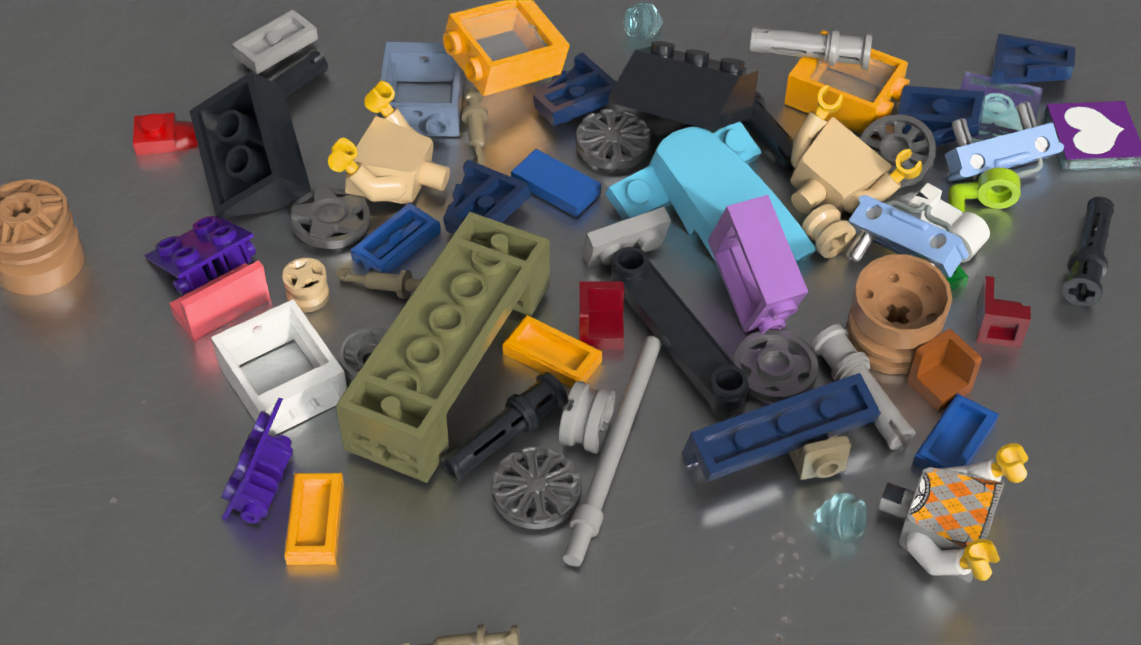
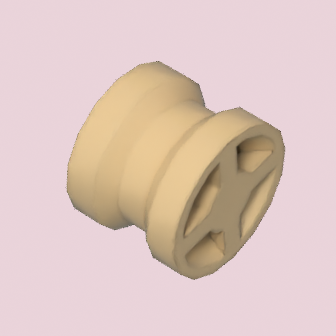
[801,204,856,258]
[282,258,330,313]

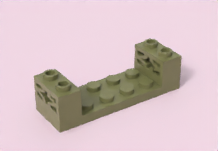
[336,212,550,483]

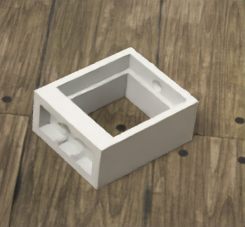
[211,299,347,437]

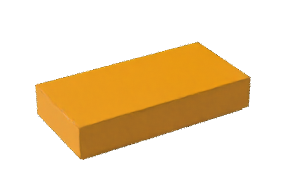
[502,315,602,388]
[284,473,344,565]

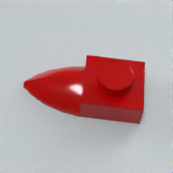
[133,112,198,155]

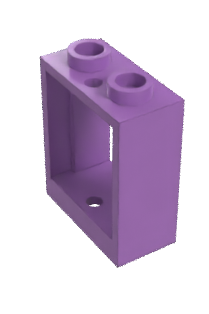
[708,195,808,334]

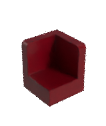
[976,276,1031,348]
[579,281,624,350]

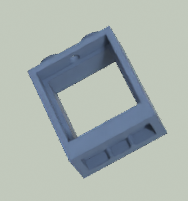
[377,41,465,137]

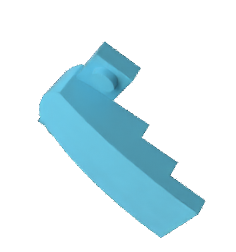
[605,122,817,264]

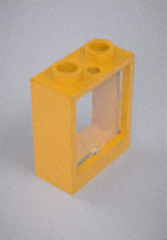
[442,0,570,96]
[784,30,910,134]

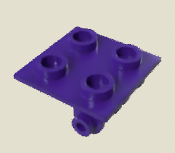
[144,216,256,296]
[221,397,293,523]

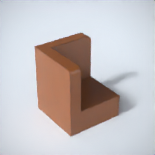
[907,329,982,412]

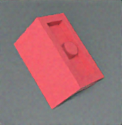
[169,260,271,341]

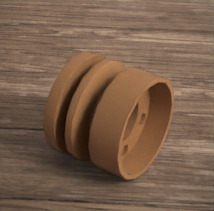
[0,179,85,296]
[846,254,952,374]

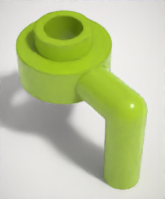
[948,168,1021,213]

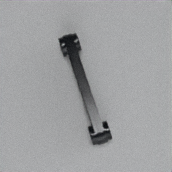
[611,247,749,416]

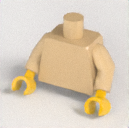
[328,81,450,204]
[790,85,922,214]

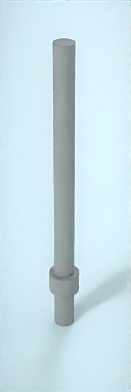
[563,336,661,567]

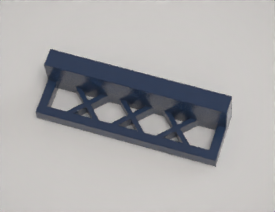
[681,373,881,482]

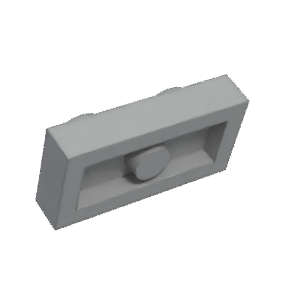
[232,10,318,74]
[582,207,671,268]

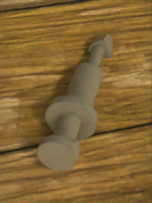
[461,88,488,166]
[336,268,424,299]
[401,624,521,645]

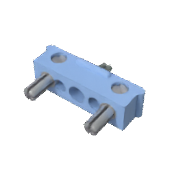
[945,102,1064,183]
[846,195,969,278]

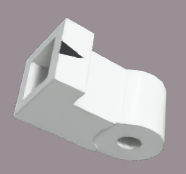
[906,183,990,263]

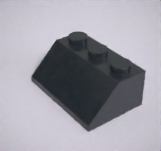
[608,41,759,131]
[189,71,311,218]

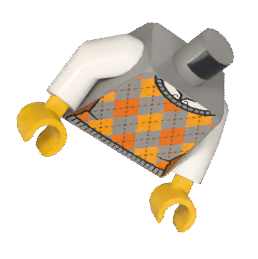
[878,443,1028,583]

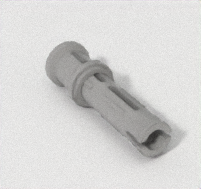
[750,26,873,70]
[811,324,916,450]

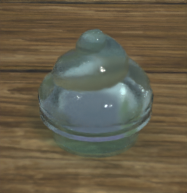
[624,2,663,40]
[814,492,867,542]

